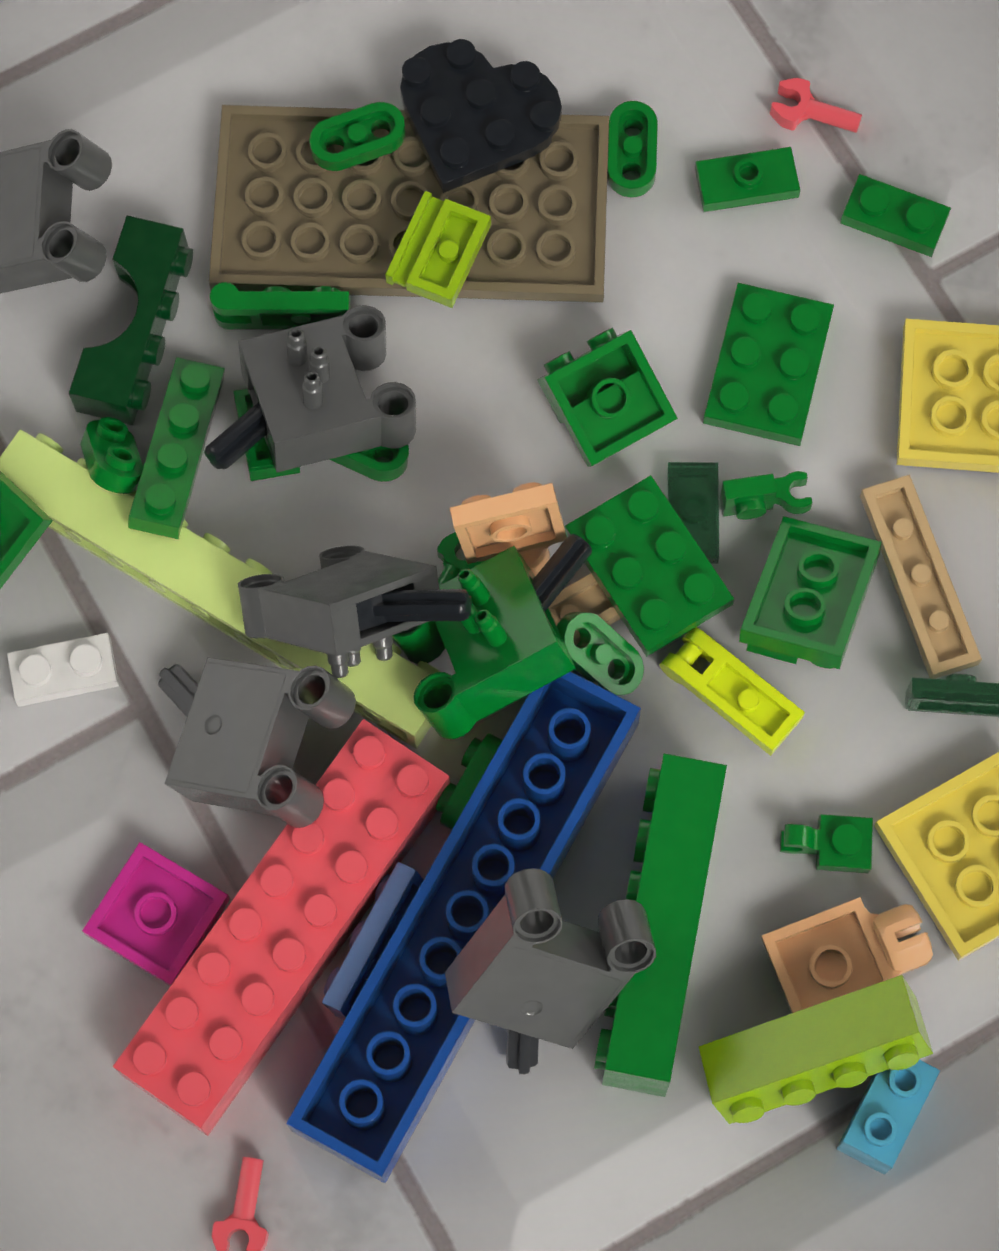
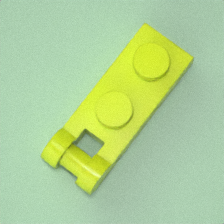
[659,627,805,756]

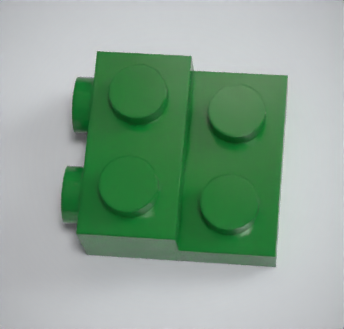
[537,327,678,467]

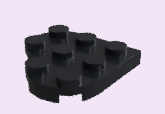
[400,39,562,193]

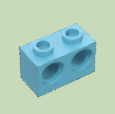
[836,1059,941,1175]

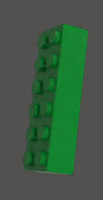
[594,753,727,1097]

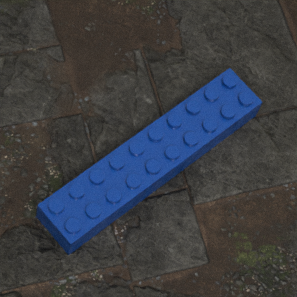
[286,672,641,1183]

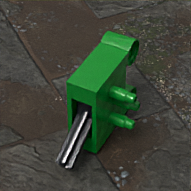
[392,534,592,739]

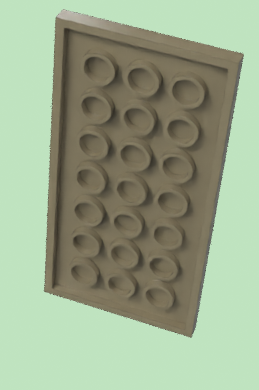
[209,105,609,302]

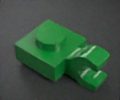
[720,471,813,520]
[780,814,873,874]

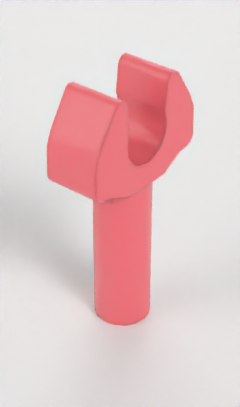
[770,78,862,133]
[212,1157,269,1251]

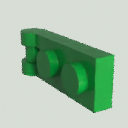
[210,282,352,330]

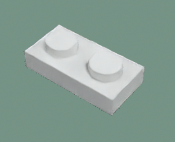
[7,633,119,707]

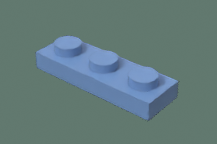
[322,862,424,1020]

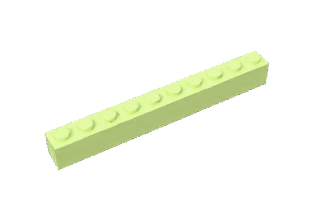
[0,429,440,749]

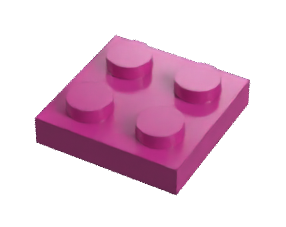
[82,842,230,986]

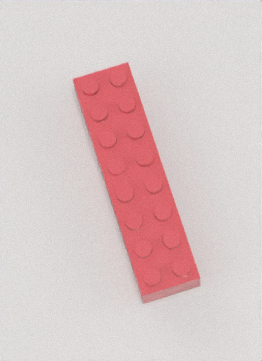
[113,719,450,1136]

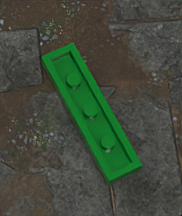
[128,357,225,539]

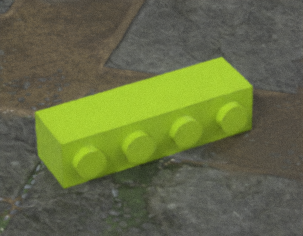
[698,975,933,1124]

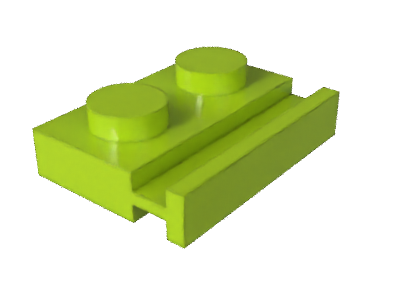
[385,191,491,308]

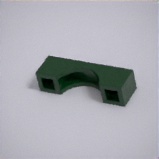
[69,215,193,425]

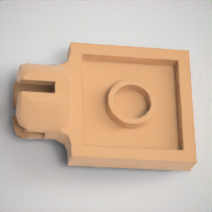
[450,482,567,577]
[761,897,933,1013]

